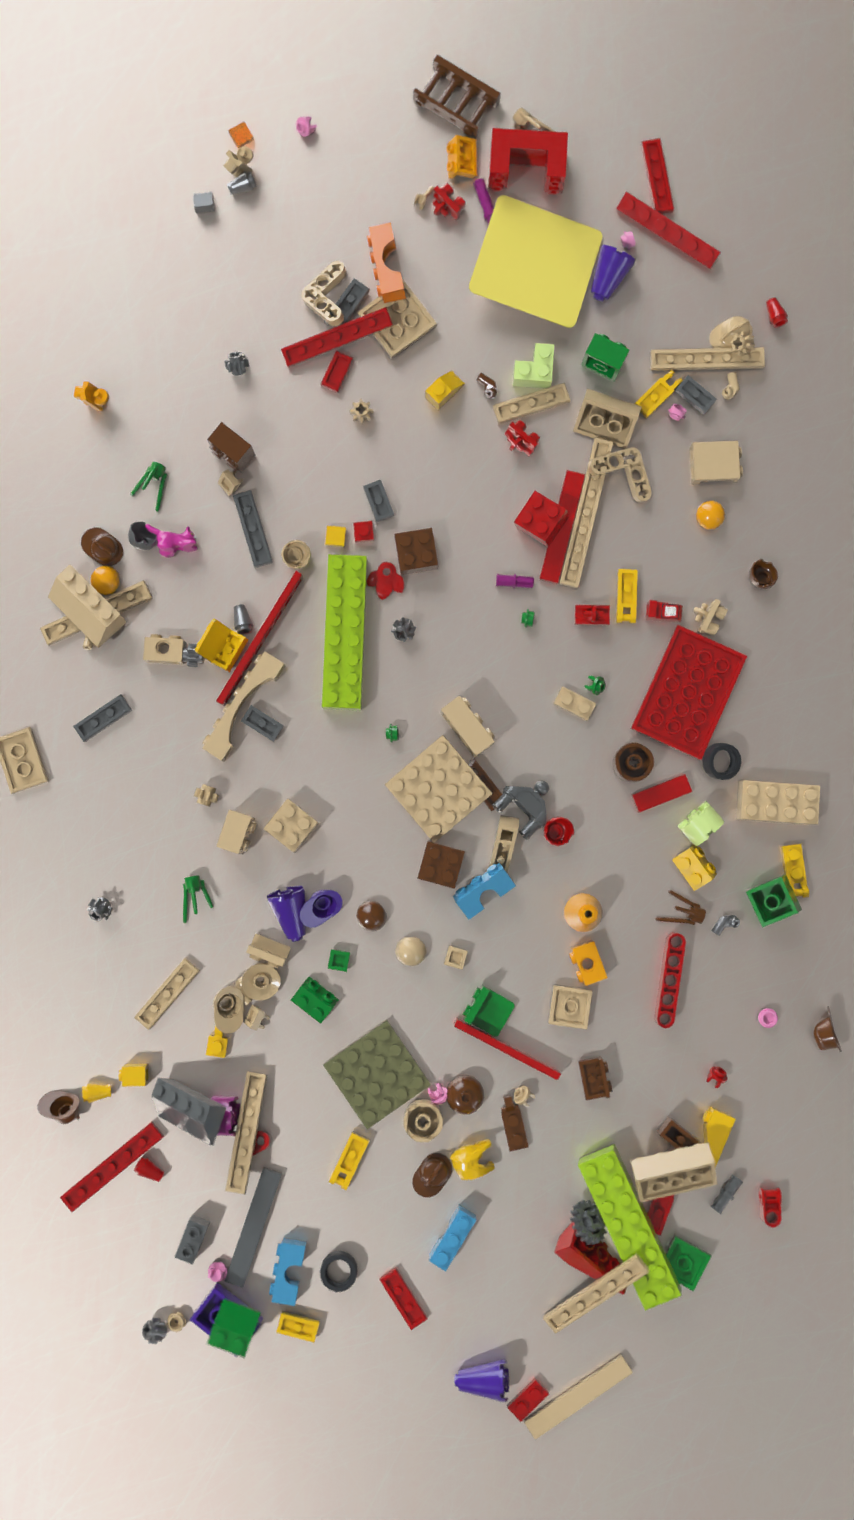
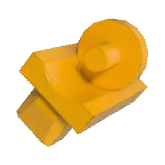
[74,381,109,412]

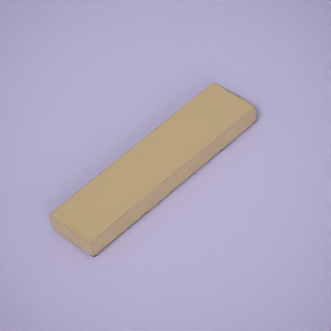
[493,383,570,424]
[134,958,200,1030]

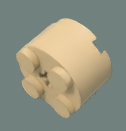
[403,1099,443,1142]

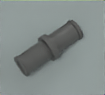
[710,1175,743,1214]

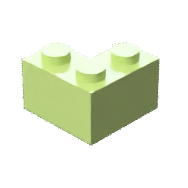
[513,343,554,388]

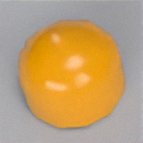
[696,500,725,530]
[91,565,120,595]

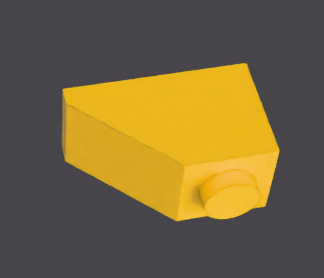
[425,370,465,410]

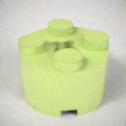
[677,801,724,846]

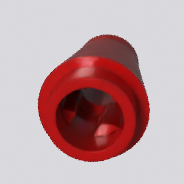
[766,297,788,328]
[134,1157,164,1182]

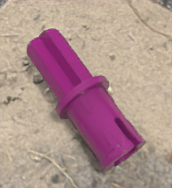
[496,574,534,589]

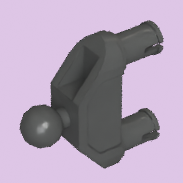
[492,780,549,840]

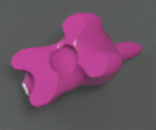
[145,524,198,558]

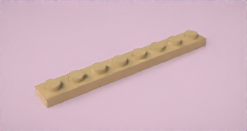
[559,438,613,589]

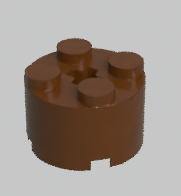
[612,743,654,782]

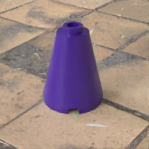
[591,244,636,302]
[267,886,306,942]
[454,1360,509,1402]

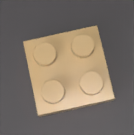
[548,985,592,1029]

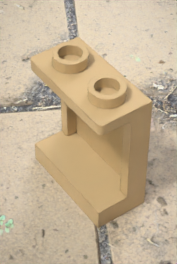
[689,441,743,485]

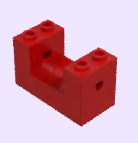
[488,128,568,195]

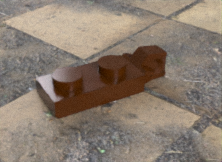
[501,1095,529,1152]

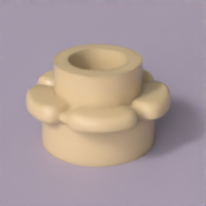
[167,1312,186,1332]

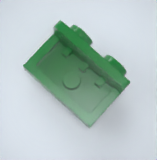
[291,977,339,1024]

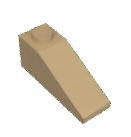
[489,815,519,873]

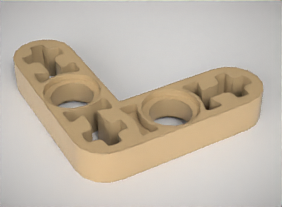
[301,261,347,326]
[587,448,652,503]

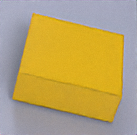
[325,526,346,547]

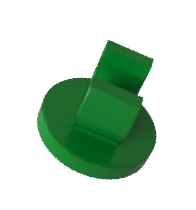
[584,676,606,695]

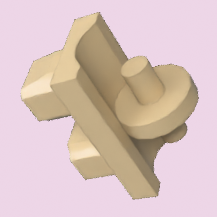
[223,146,253,177]
[693,599,728,635]

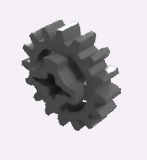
[570,1200,607,1245]

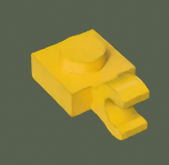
[206,1025,229,1058]

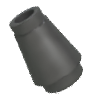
[227,172,256,195]
[234,604,253,634]

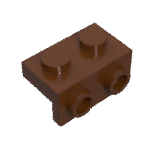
[578,1057,612,1100]

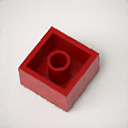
[514,491,569,547]

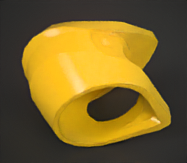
[450,1139,495,1180]

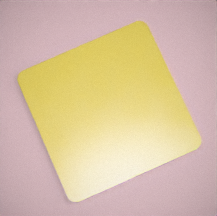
[469,195,603,328]

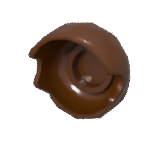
[749,559,778,589]
[356,901,387,932]

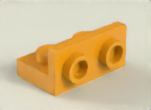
[446,135,477,179]

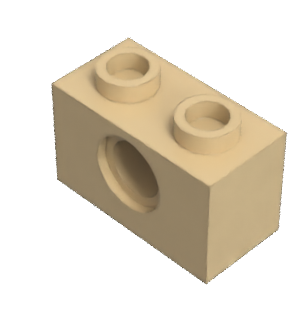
[143,634,186,665]

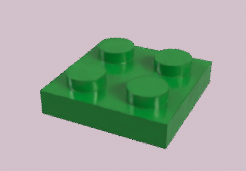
[666,1235,711,1291]

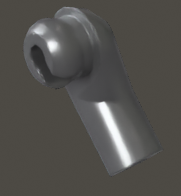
[711,915,740,936]

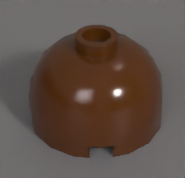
[446,1075,484,1115]

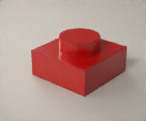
[353,521,374,543]

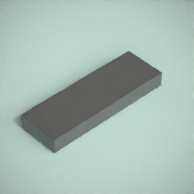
[73,694,132,742]

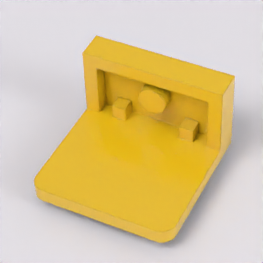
[195,619,249,673]

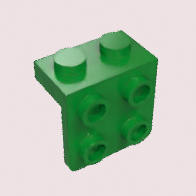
[462,985,515,1037]

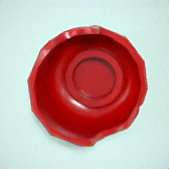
[543,817,574,846]

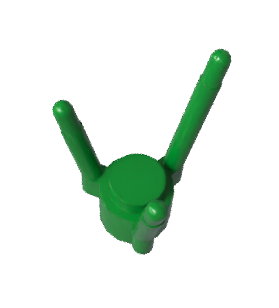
[131,461,167,512]
[183,875,213,923]

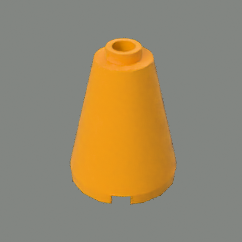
[564,893,603,932]

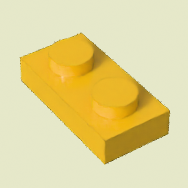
[276,1311,320,1343]

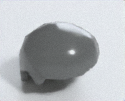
[128,522,157,550]

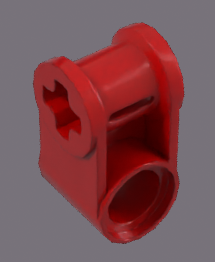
[758,1188,782,1228]

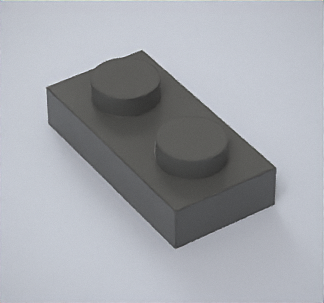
[675,375,717,415]
[363,480,394,522]
[241,705,284,742]

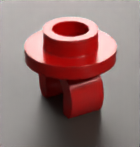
[706,1066,728,1088]

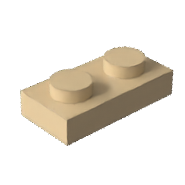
[553,686,596,721]

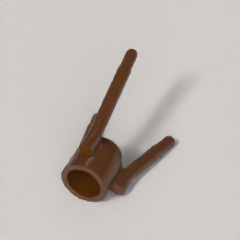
[655,890,706,925]

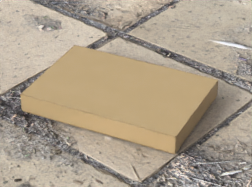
[0,727,49,794]

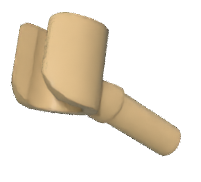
[413,186,434,210]

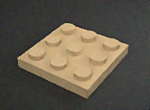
[358,279,437,359]

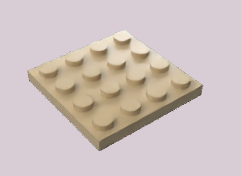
[385,735,493,843]

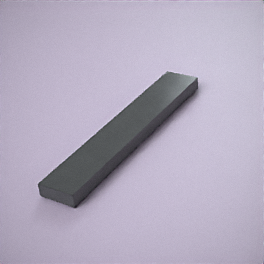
[224,1167,282,1288]

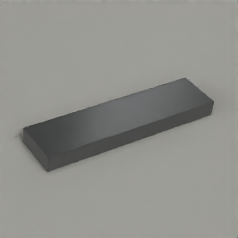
[233,490,273,568]

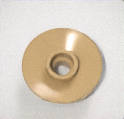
[242,963,281,1000]

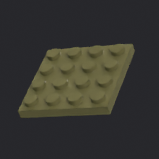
[323,1020,431,1129]

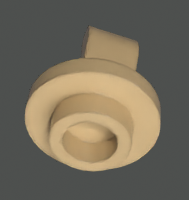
[514,1086,535,1107]

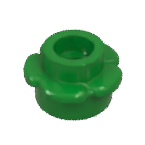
[521,609,535,628]
[386,724,399,742]

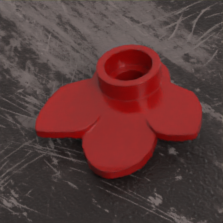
[367,562,404,600]

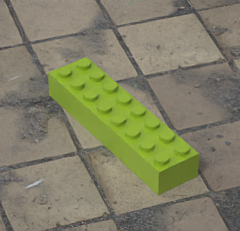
[322,554,367,711]
[578,1144,682,1310]

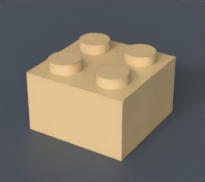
[263,798,319,853]
[216,810,257,854]

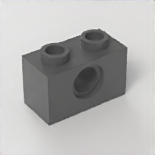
[174,1214,210,1265]

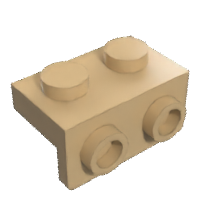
[246,934,291,968]

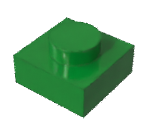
[328,949,350,972]

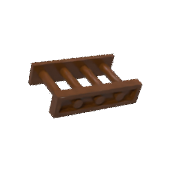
[413,54,501,138]

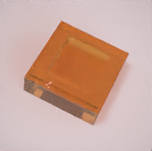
[228,122,254,149]

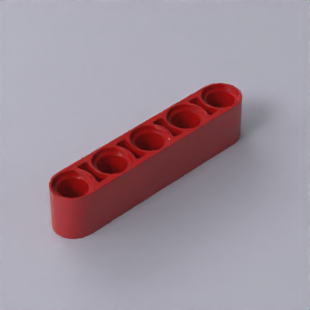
[654,933,686,1028]

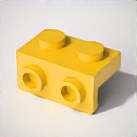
[672,844,717,891]

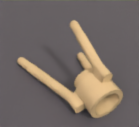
[512,108,555,132]

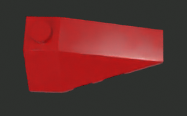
[554,1222,627,1295]

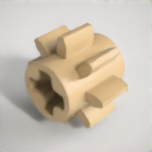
[730,331,755,356]
[350,399,373,424]
[194,784,219,807]

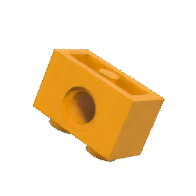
[569,940,607,986]

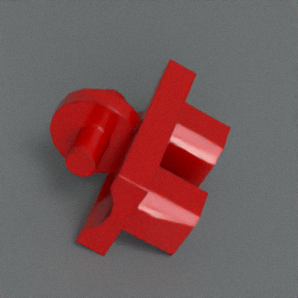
[432,183,466,220]
[504,420,540,456]
[575,605,610,625]

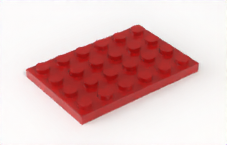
[630,625,747,760]

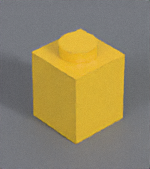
[119,1064,149,1087]

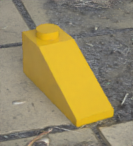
[702,1107,736,1168]

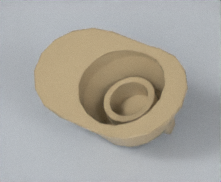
[710,316,752,348]
[213,986,244,1034]

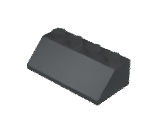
[151,1078,226,1146]

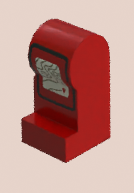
[645,600,683,622]

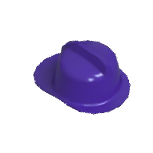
[300,890,343,928]

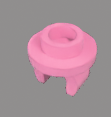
[296,116,317,137]
[428,1083,447,1105]
[208,1261,228,1282]

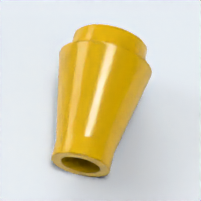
[82,1084,111,1103]

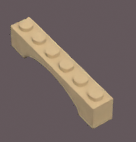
[202,652,285,762]

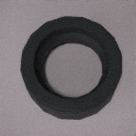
[702,743,742,780]
[320,1251,357,1292]

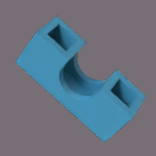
[453,862,516,920]
[429,1205,476,1271]
[269,1238,306,1306]

